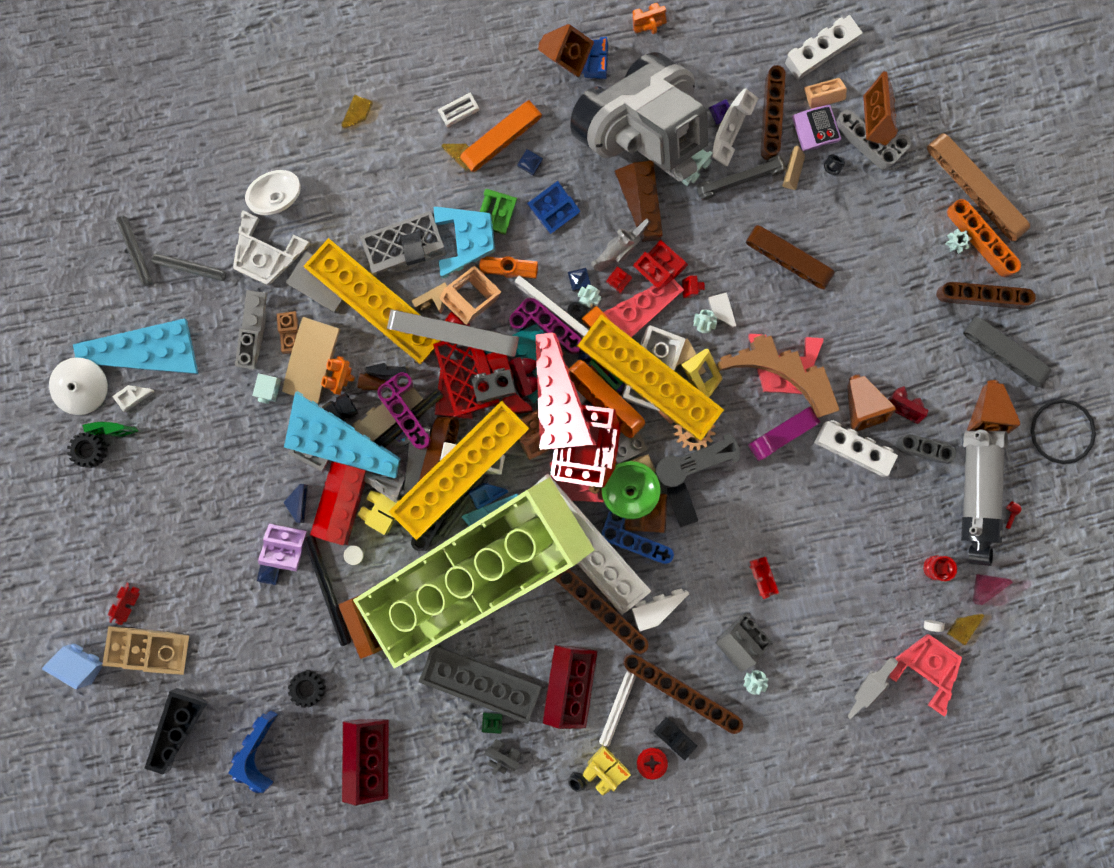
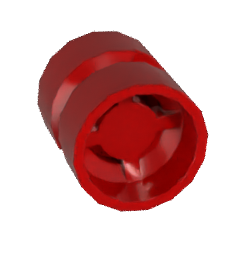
[923,555,957,582]

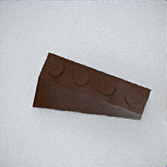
[614,160,663,242]

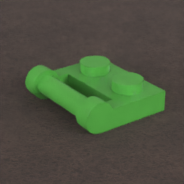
[480,189,517,235]

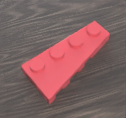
[603,279,684,338]

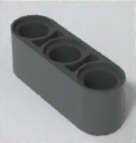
[896,434,956,463]

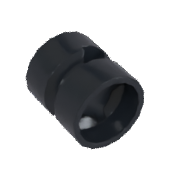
[322,392,358,421]

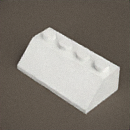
[621,325,685,411]

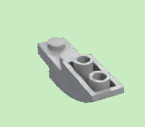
[235,290,267,369]

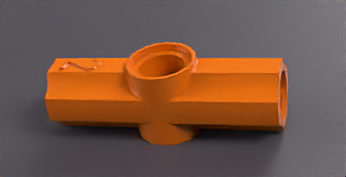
[479,256,538,279]

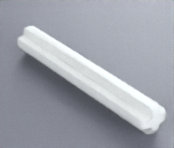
[599,671,636,747]

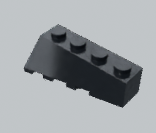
[144,688,208,774]

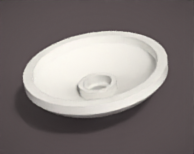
[245,170,301,215]
[49,358,108,415]

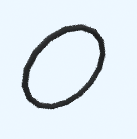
[1030,399,1096,464]

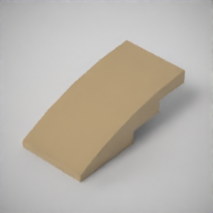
[282,317,340,404]
[102,626,189,675]

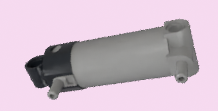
[961,430,1008,566]

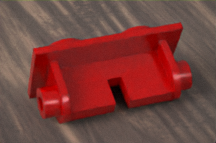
[749,556,779,599]
[107,583,140,625]

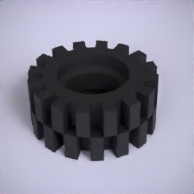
[67,433,108,468]
[288,670,326,708]

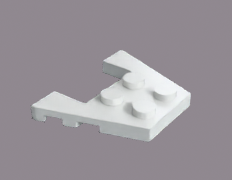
[233,211,310,286]

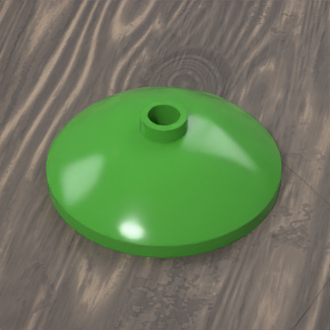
[602,461,660,519]

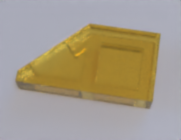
[341,94,373,129]
[441,144,469,171]
[947,614,984,645]

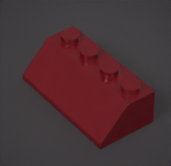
[543,645,598,729]
[342,719,389,806]

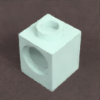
[252,373,281,404]

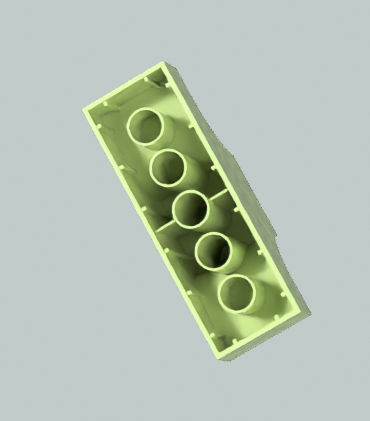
[353,477,595,669]

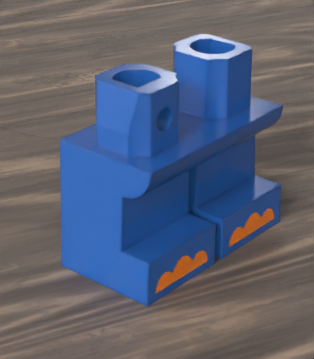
[581,37,608,79]

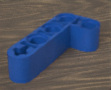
[601,511,674,564]

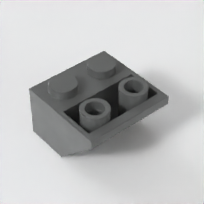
[715,613,772,672]

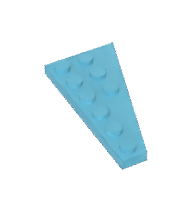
[73,318,198,374]
[284,391,401,478]

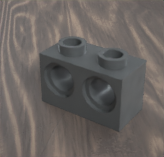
[472,368,515,404]

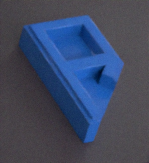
[468,483,508,510]

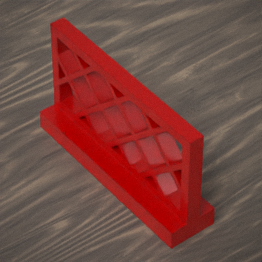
[433,341,500,417]

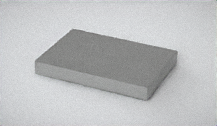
[286,251,343,313]

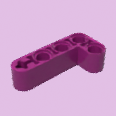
[509,297,582,355]
[378,372,431,450]
[748,406,821,461]

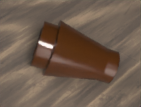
[357,372,386,391]

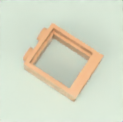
[439,266,501,325]

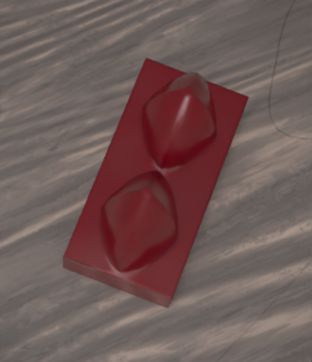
[509,357,538,398]
[888,386,929,424]

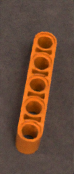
[460,100,542,172]
[947,199,1021,277]
[569,360,645,438]

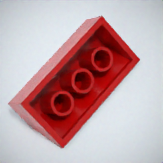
[310,461,367,546]

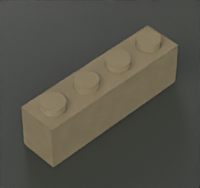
[352,382,424,442]

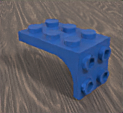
[228,711,278,793]

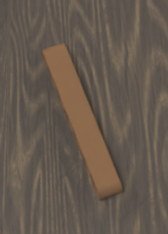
[927,133,1030,241]

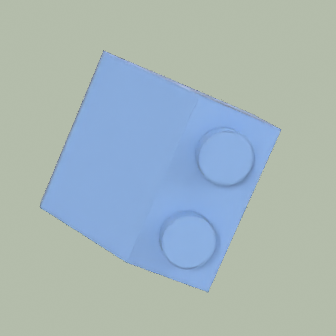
[42,644,103,689]

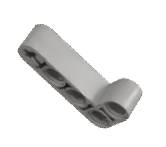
[836,110,911,170]

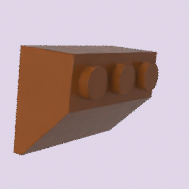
[863,71,898,145]
[338,595,383,659]

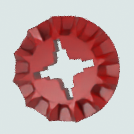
[636,747,668,780]

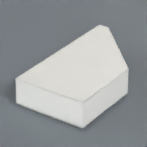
[708,292,736,328]
[112,385,154,412]

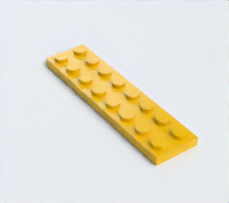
[303,238,441,365]
[577,314,724,441]
[388,401,529,540]

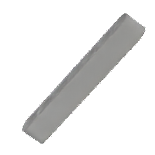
[387,309,519,357]

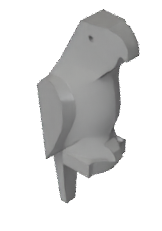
[591,219,650,272]
[848,657,898,719]

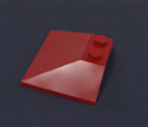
[551,405,620,488]

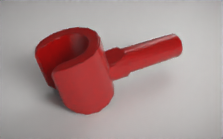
[1005,501,1022,529]

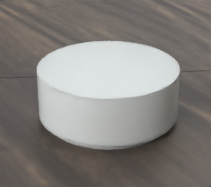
[344,546,364,565]
[924,620,945,632]

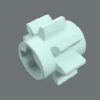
[945,229,972,254]
[578,285,601,308]
[693,310,717,333]
[744,670,769,695]

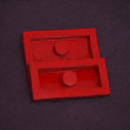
[633,240,688,290]

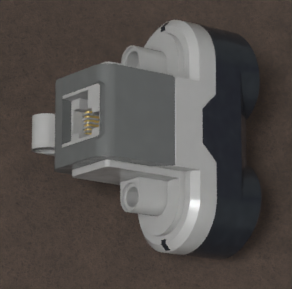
[570,52,708,181]

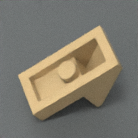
[412,283,447,314]
[675,338,706,376]

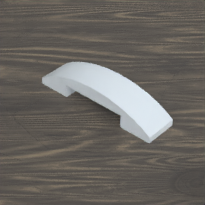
[713,89,759,166]

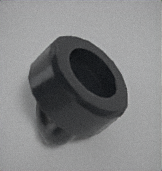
[824,154,845,175]

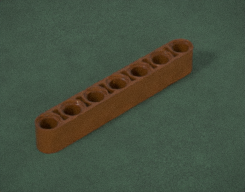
[553,569,649,654]
[623,653,743,734]

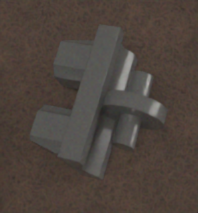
[484,739,521,775]

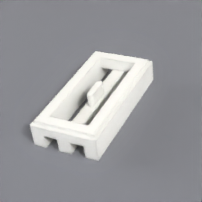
[438,92,480,128]

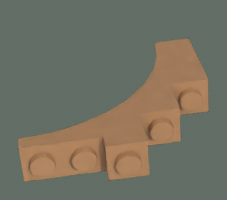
[717,334,839,418]

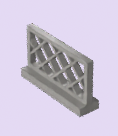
[360,211,447,279]

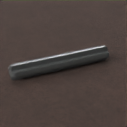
[116,215,152,286]
[152,253,227,281]
[438,473,489,538]

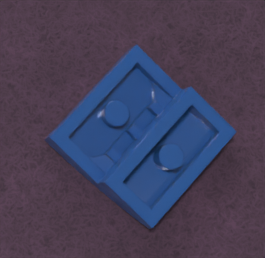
[527,181,581,234]

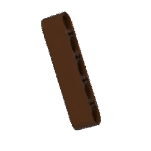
[761,65,786,161]
[746,225,835,290]
[936,282,1036,309]
[419,417,459,481]

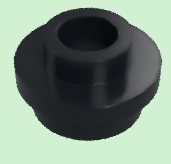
[567,302,586,321]
[568,772,587,792]

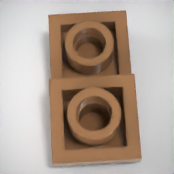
[277,311,299,354]

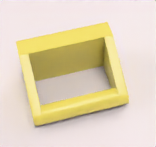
[682,349,722,397]

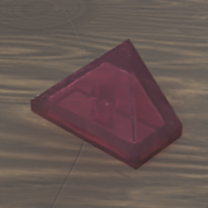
[973,574,1013,605]

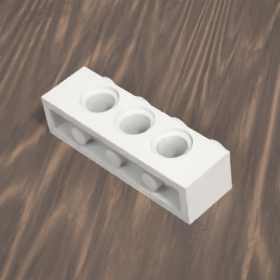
[785,15,863,81]
[814,420,898,477]

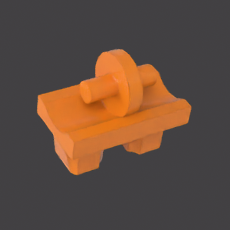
[633,3,667,34]
[321,356,355,395]

